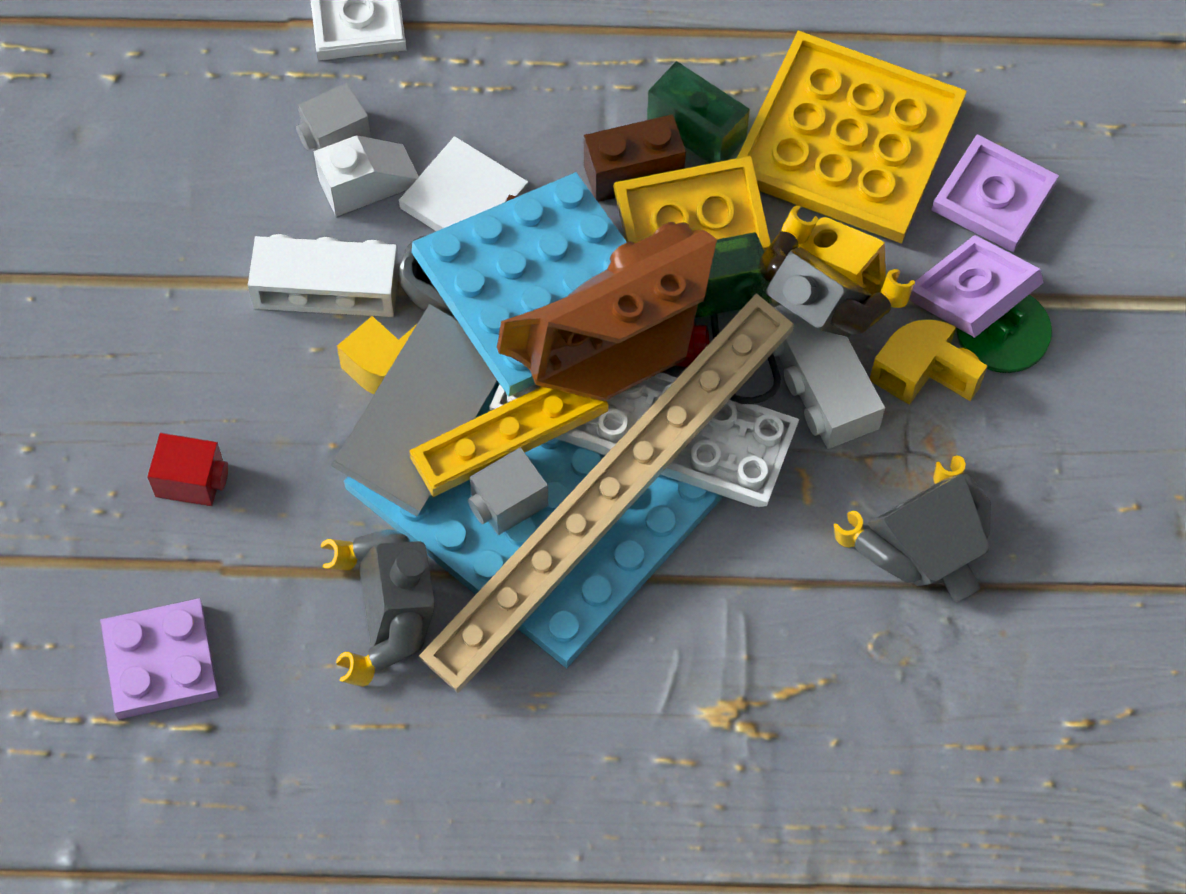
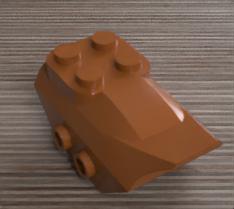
[497,222,717,401]

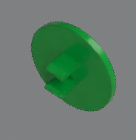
[956,295,1052,373]

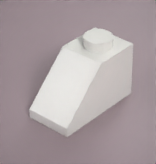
[313,135,419,217]

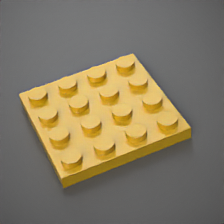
[737,30,967,244]

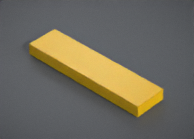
[409,386,609,497]

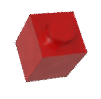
[147,433,228,506]

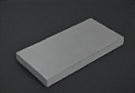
[331,304,497,517]

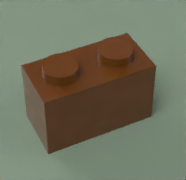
[584,114,686,202]

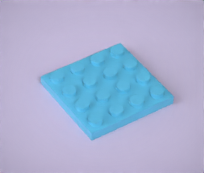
[412,172,627,397]

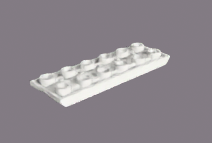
[489,372,799,507]

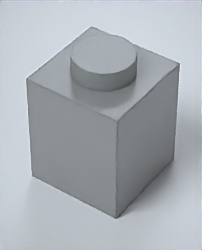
[296,83,371,151]
[468,447,548,535]

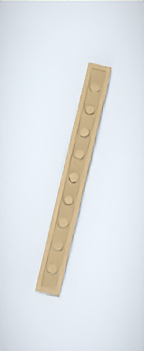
[419,293,794,693]

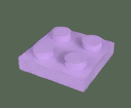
[931,134,1059,253]
[910,235,1044,338]
[100,598,219,720]

